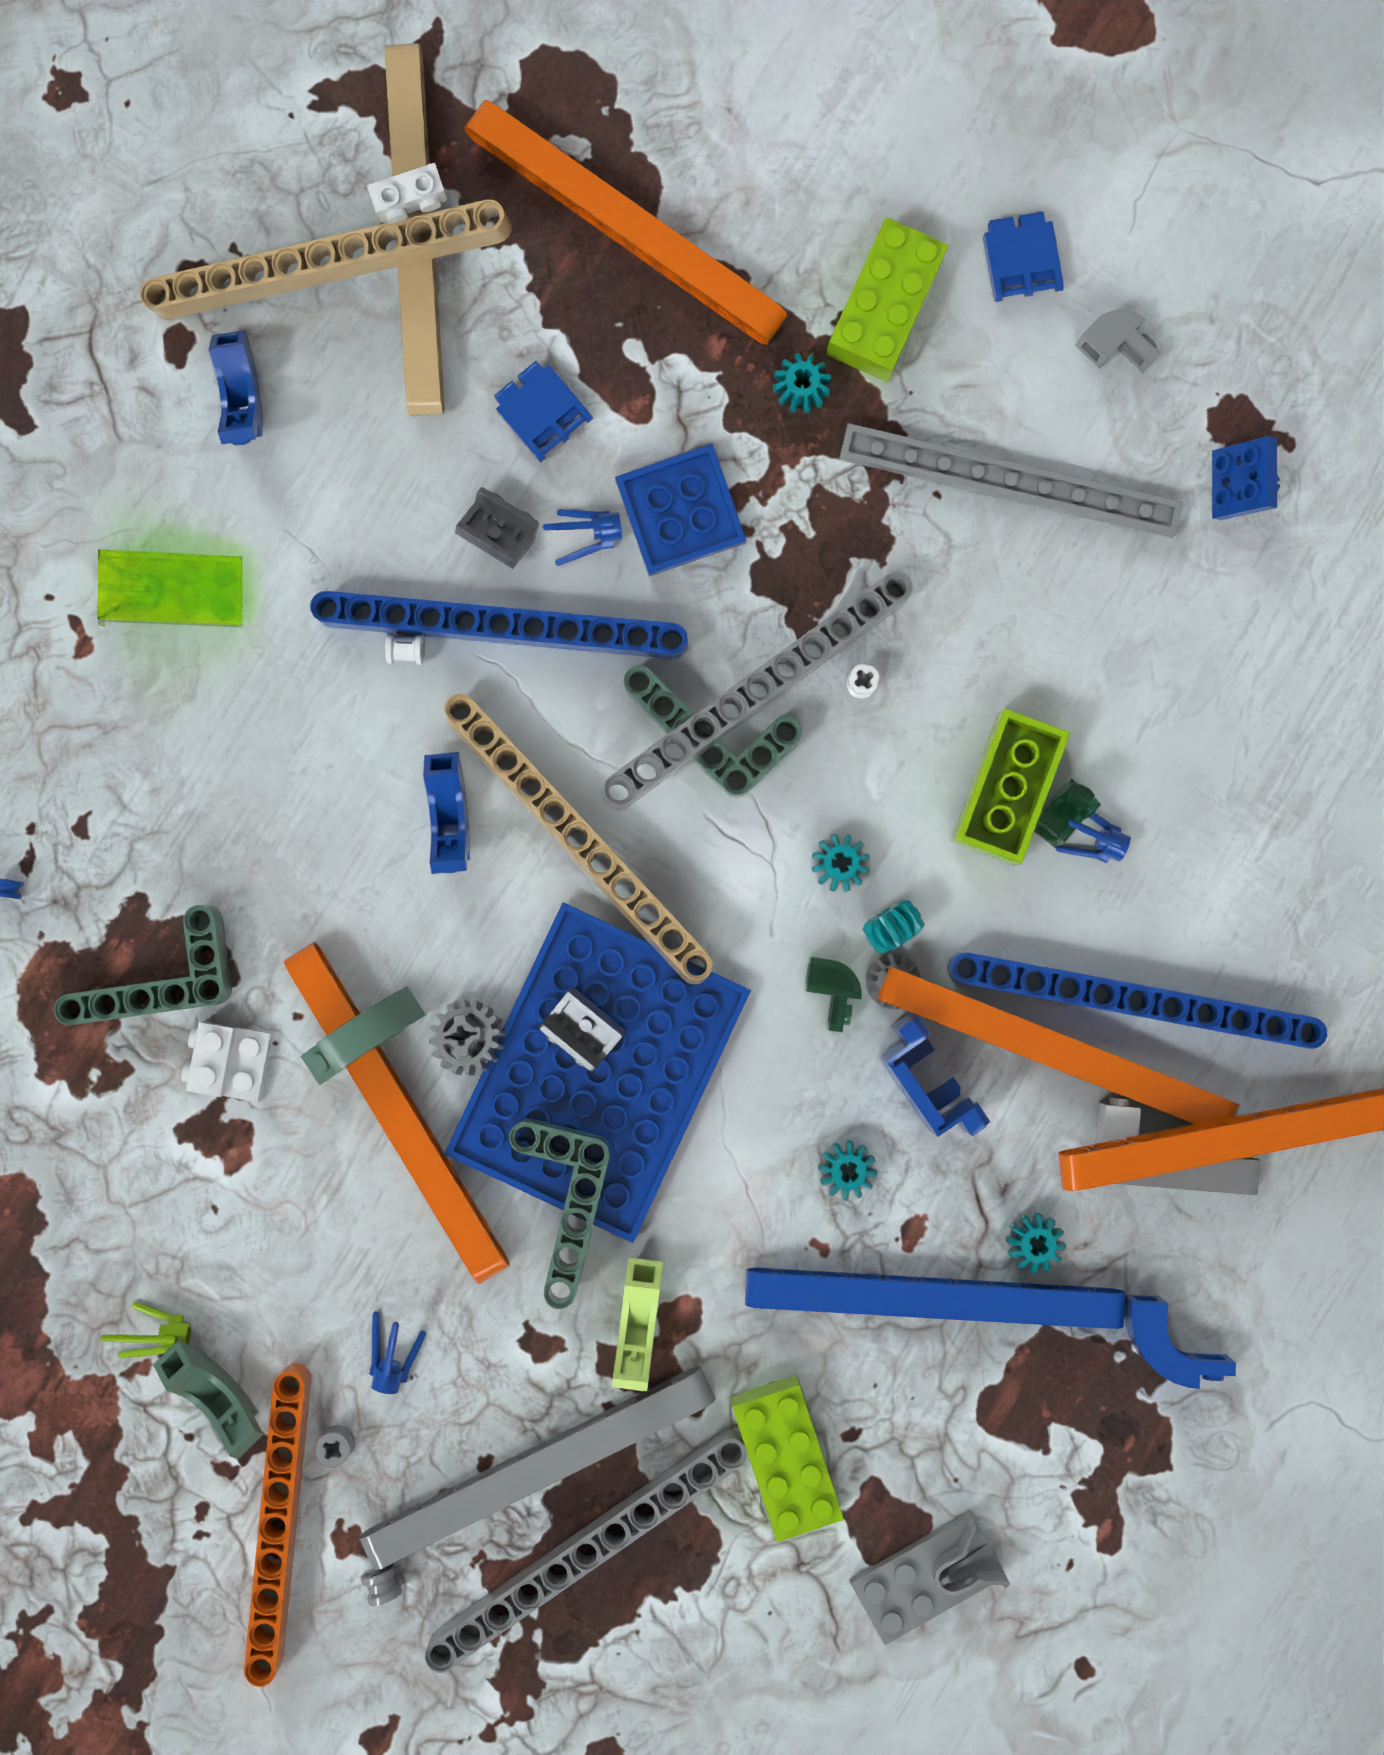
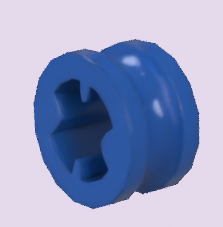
[0,878,24,899]

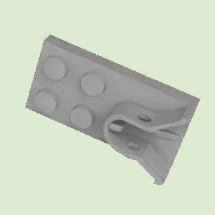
[849,1511,1010,1645]

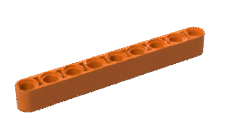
[244,1363,311,1687]

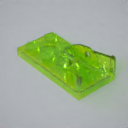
[97,549,242,627]

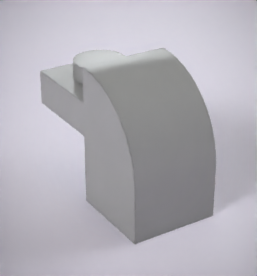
[1075,310,1161,373]

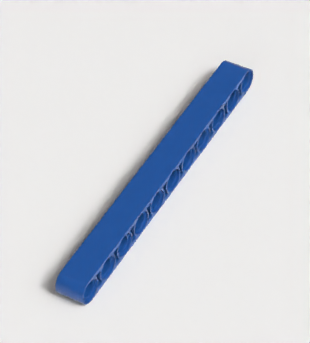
[310,591,688,659]
[947,953,1327,1049]
[744,1268,1125,1329]

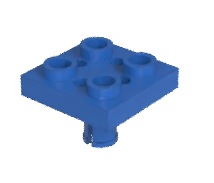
[1212,436,1280,520]

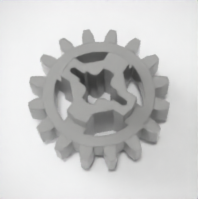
[429,999,505,1076]

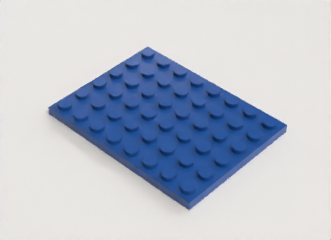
[444,902,751,1243]

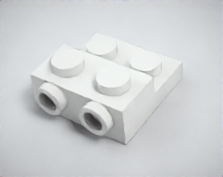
[367,163,448,224]
[181,1021,273,1102]

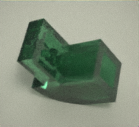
[1034,778,1101,848]
[804,957,862,1032]

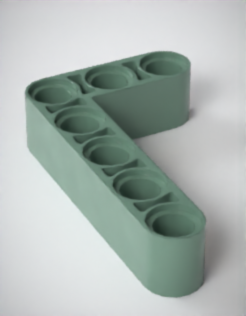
[624,665,802,798]
[54,905,232,1025]
[509,1118,611,1309]

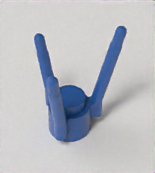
[543,509,622,566]
[1056,791,1131,863]
[369,1311,426,1394]

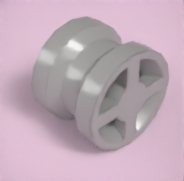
[315,1425,355,1468]
[360,1563,403,1606]

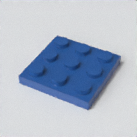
[615,443,746,577]

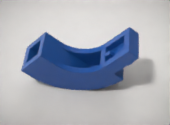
[208,330,263,445]
[423,752,470,874]
[1124,1295,1236,1389]

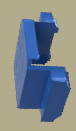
[878,1013,990,1137]

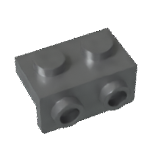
[455,487,539,569]
[539,986,626,1072]

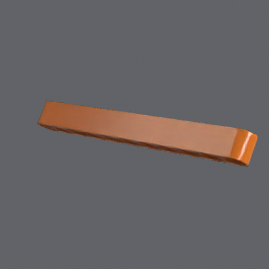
[464,100,787,345]
[284,942,510,1284]
[877,966,1240,1124]
[1057,1087,1384,1191]

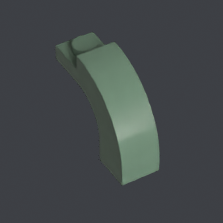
[300,986,426,1085]
[153,1340,264,1459]

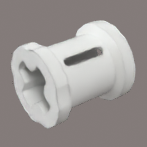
[385,633,424,665]
[846,664,880,699]

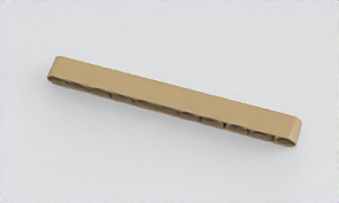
[385,43,445,416]
[140,200,512,319]
[444,694,713,984]

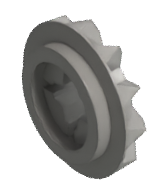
[866,954,922,1009]

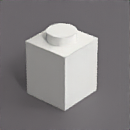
[1095,1097,1141,1143]

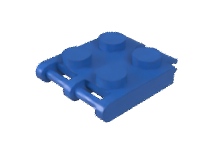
[983,211,1064,302]
[494,361,593,463]

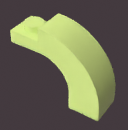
[612,1257,663,1391]

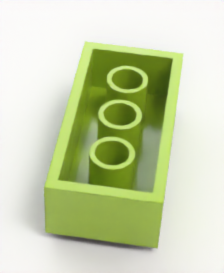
[826,217,949,382]
[950,708,1070,866]
[731,1375,844,1542]

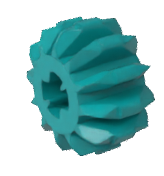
[773,353,831,414]
[811,834,870,892]
[862,900,925,953]
[818,1140,878,1201]
[1005,1212,1066,1273]

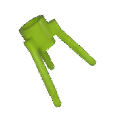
[101,1302,191,1358]

